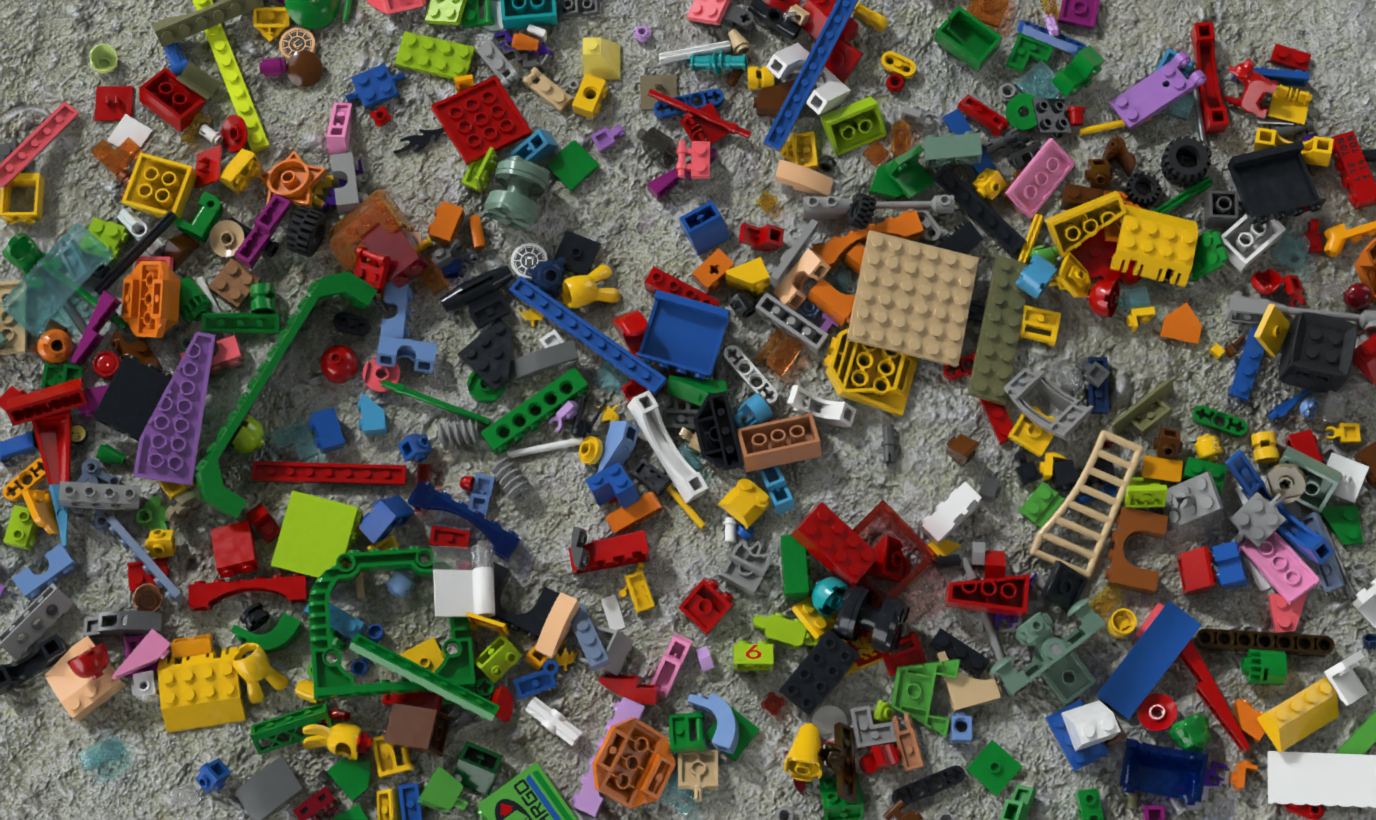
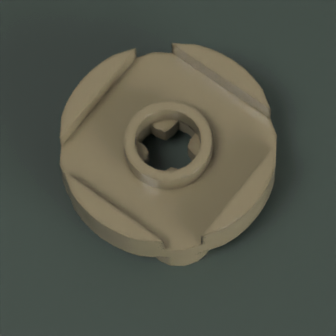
[1265,464,1306,503]
[165,491,202,526]

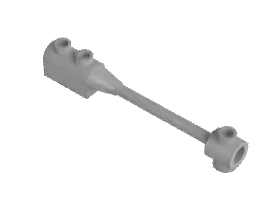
[803,194,955,220]
[1227,291,1376,335]

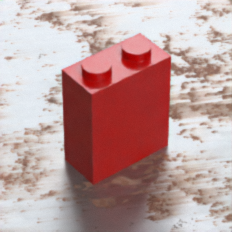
[211,520,259,578]

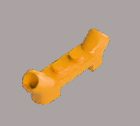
[1324,217,1376,257]

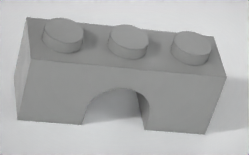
[330,152,363,213]

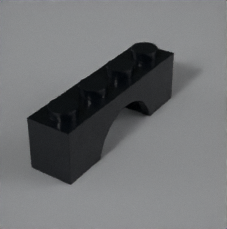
[0,634,69,695]

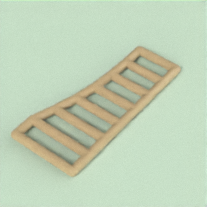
[1030,430,1144,579]

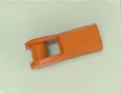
[470,215,486,250]

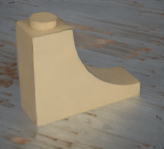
[936,651,1003,713]

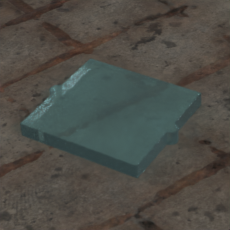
[594,359,630,396]

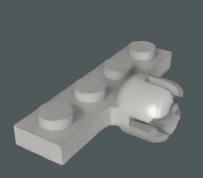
[769,219,818,287]

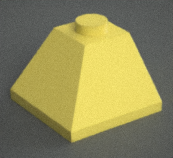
[583,37,620,80]

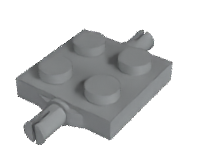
[1229,492,1286,547]

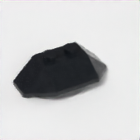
[693,391,744,471]

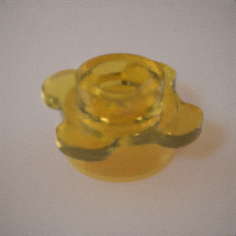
[756,190,778,212]

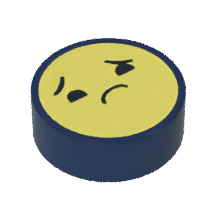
[72,424,88,444]

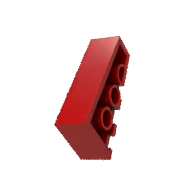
[568,530,650,575]
[944,574,1030,617]

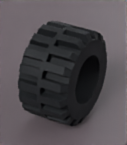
[1160,135,1211,187]
[285,206,326,257]

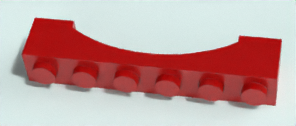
[1190,22,1229,134]
[188,573,309,612]

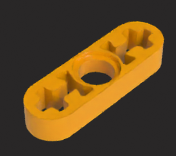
[3,458,46,502]

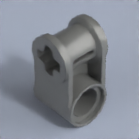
[721,3,754,34]

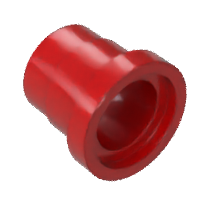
[1067,106,1086,126]

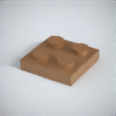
[208,258,262,309]

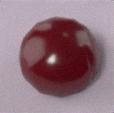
[1343,283,1373,311]

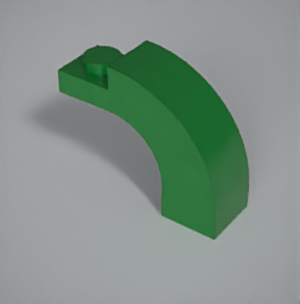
[230,613,304,654]

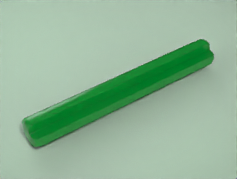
[1153,177,1213,214]

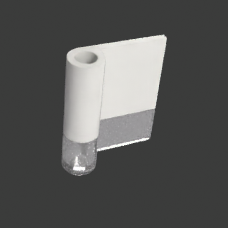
[432,541,495,617]

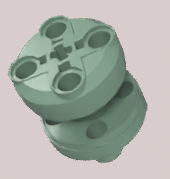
[484,156,550,230]

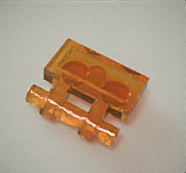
[755,329,803,377]

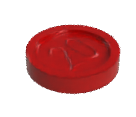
[859,754,875,774]

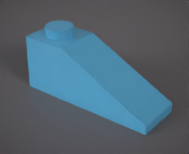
[501,129,559,163]

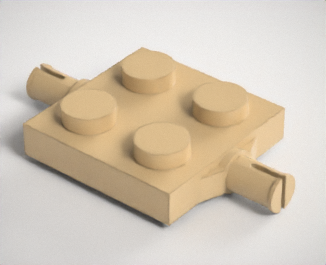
[678,737,718,802]

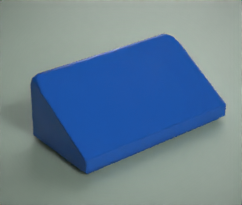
[0,432,38,461]

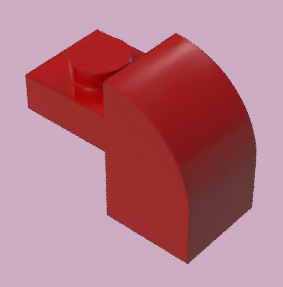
[739,223,784,251]

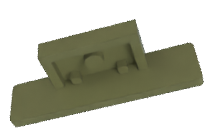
[1111,379,1174,436]

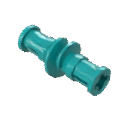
[690,50,748,75]

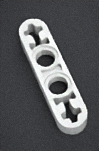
[724,345,778,406]

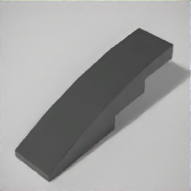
[508,340,579,383]

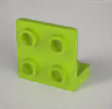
[1121,477,1168,508]

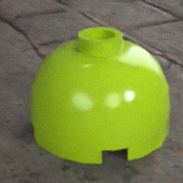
[229,415,265,454]

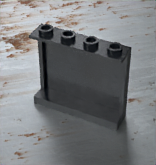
[1227,140,1326,225]
[92,355,173,442]

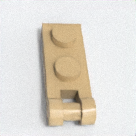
[522,67,573,113]

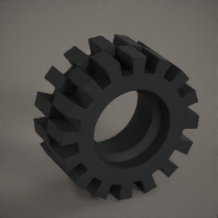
[1125,171,1161,208]
[846,193,876,230]

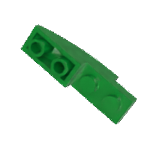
[1000,784,1037,820]

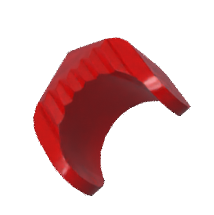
[612,310,648,358]

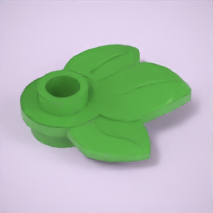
[136,496,169,531]

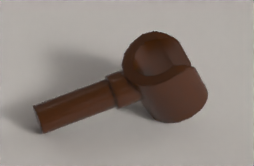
[1225,335,1246,358]

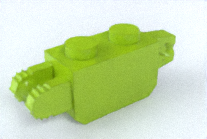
[752,613,821,650]

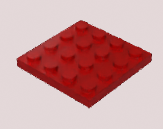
[431,76,532,166]

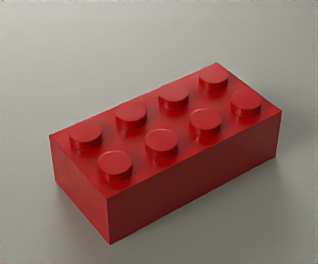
[790,502,880,587]

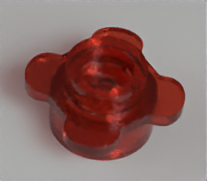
[761,692,785,716]

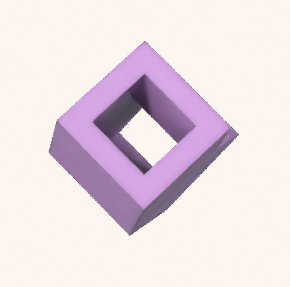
[695,646,714,671]

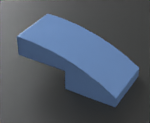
[468,473,496,515]

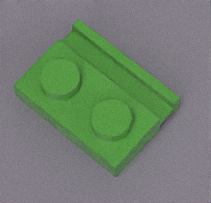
[1019,482,1065,529]

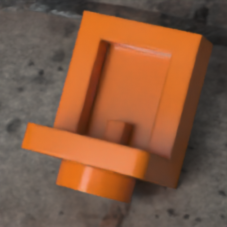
[1230,760,1258,790]

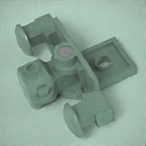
[989,598,1106,706]

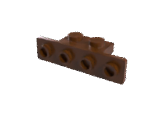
[111,330,163,373]

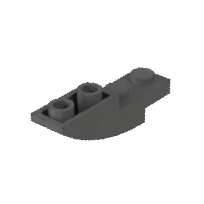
[83,611,163,638]

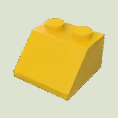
[726,257,770,296]

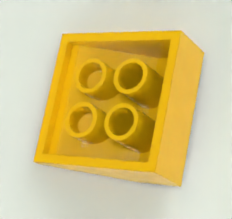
[121,152,197,223]

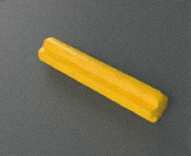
[1018,214,1044,263]

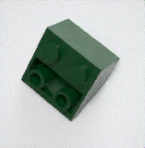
[454,741,505,796]

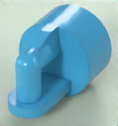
[732,393,774,434]

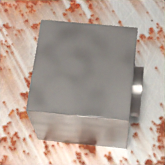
[1204,190,1238,228]

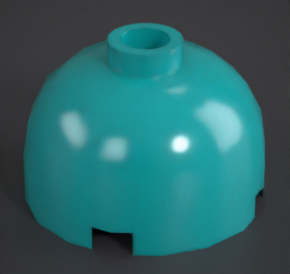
[811,577,850,617]

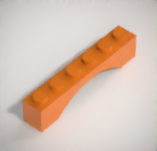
[810,210,924,270]

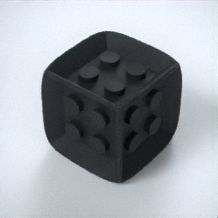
[1279,312,1357,393]

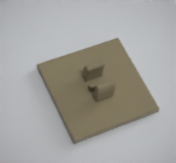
[640,74,678,111]

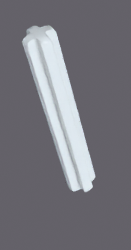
[659,40,731,64]

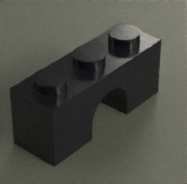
[1052,457,1115,491]

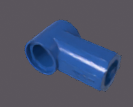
[163,42,188,76]

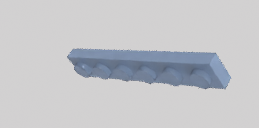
[106,515,186,605]

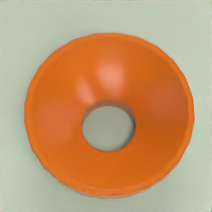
[37,329,73,363]

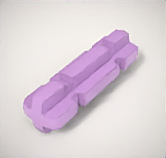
[1044,13,1059,36]

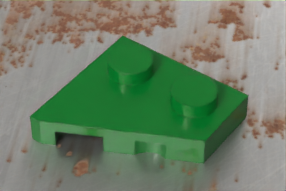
[1319,505,1363,546]

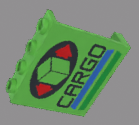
[477,762,578,820]

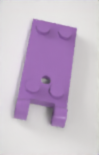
[1109,51,1207,131]

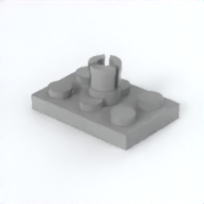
[1162,472,1224,530]

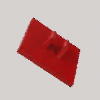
[94,86,134,121]
[195,145,222,189]

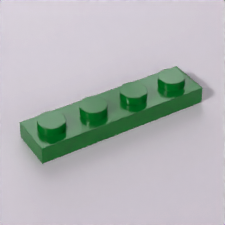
[202,312,279,333]

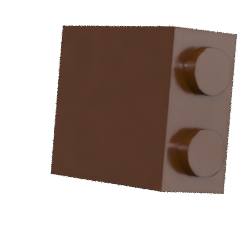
[383,703,451,757]

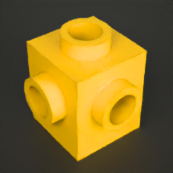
[972,168,1007,200]
[145,529,177,558]

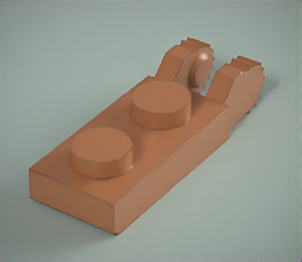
[892,712,925,772]

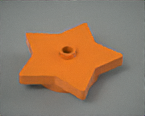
[258,151,327,208]

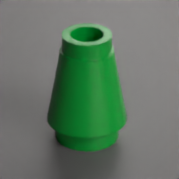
[96,444,127,466]

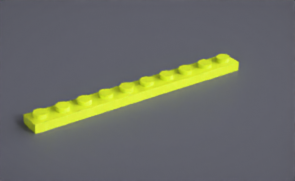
[192,0,270,153]

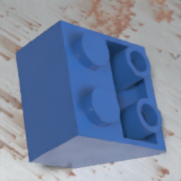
[679,200,731,256]

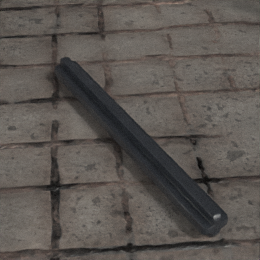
[94,211,177,295]

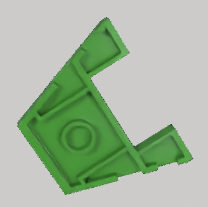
[891,659,960,737]

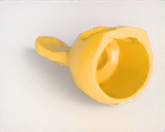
[562,265,621,309]
[232,643,289,704]
[303,723,361,760]

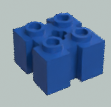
[1212,541,1250,590]

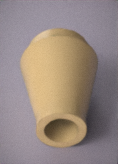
[728,29,750,56]

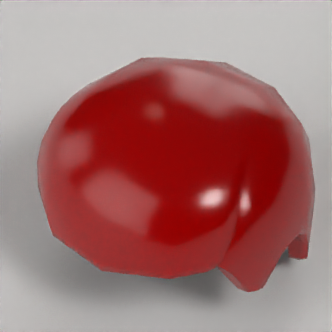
[1251,268,1283,295]

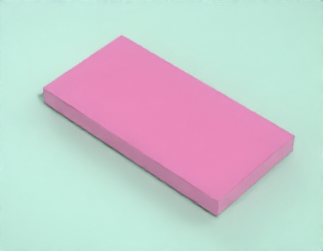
[1005,138,1076,219]
[1238,530,1321,605]

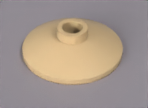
[209,220,245,257]

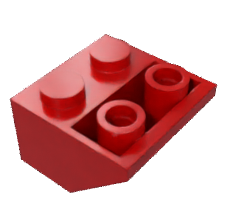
[1177,546,1216,596]

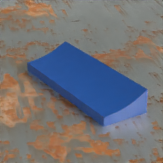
[1096,600,1202,720]

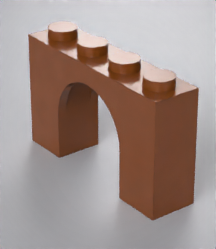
[1104,507,1168,595]

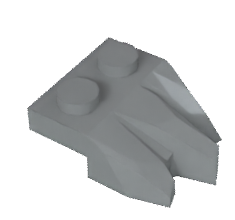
[719,539,771,596]

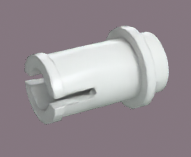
[199,124,223,146]
[723,517,739,542]

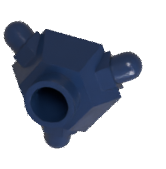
[525,257,566,299]

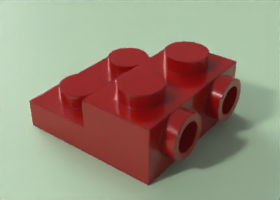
[678,578,736,634]

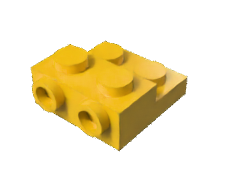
[1007,406,1056,458]

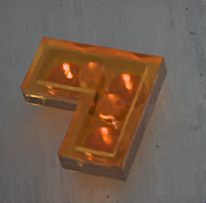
[90,137,143,176]

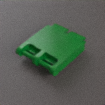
[1191,230,1230,281]

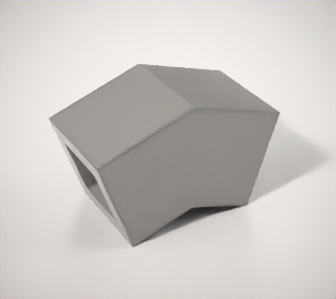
[971,542,985,565]

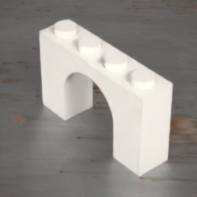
[766,43,850,115]

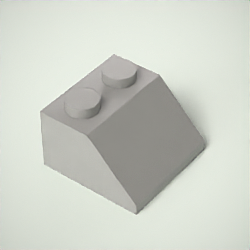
[578,625,634,676]

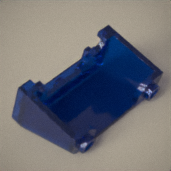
[1118,738,1209,806]

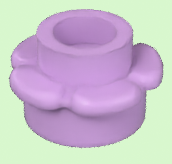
[633,25,651,43]

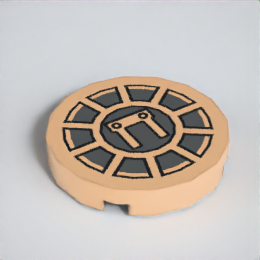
[279,27,316,60]

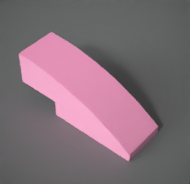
[651,633,694,698]

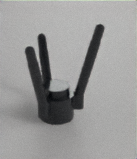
[571,394,608,437]

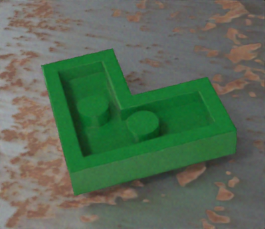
[1005,33,1054,73]

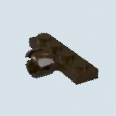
[818,722,857,803]

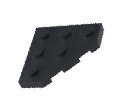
[457,318,513,393]

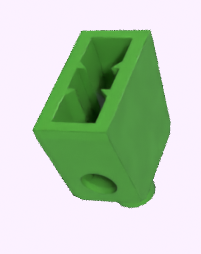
[417,766,469,813]

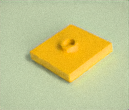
[1254,304,1291,357]
[399,637,444,672]

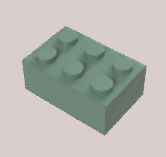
[923,131,982,169]
[1277,446,1341,513]

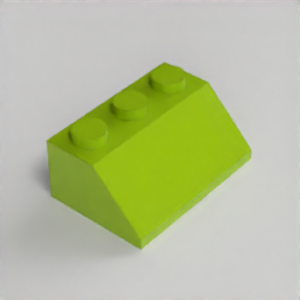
[820,96,887,156]

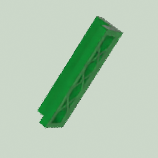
[250,701,334,755]

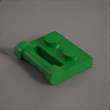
[461,0,495,29]
[668,712,707,753]

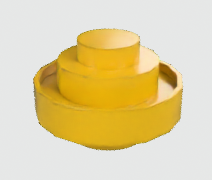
[579,436,603,465]

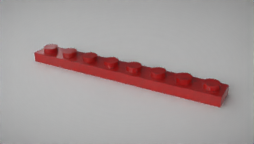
[251,461,407,486]

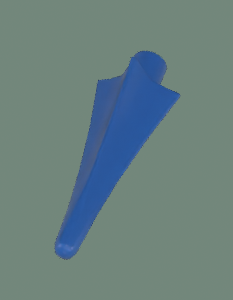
[1268,389,1310,422]

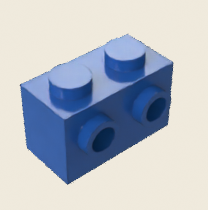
[308,407,345,454]

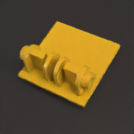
[1268,84,1312,125]

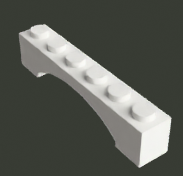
[627,390,708,504]

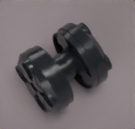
[834,584,910,654]

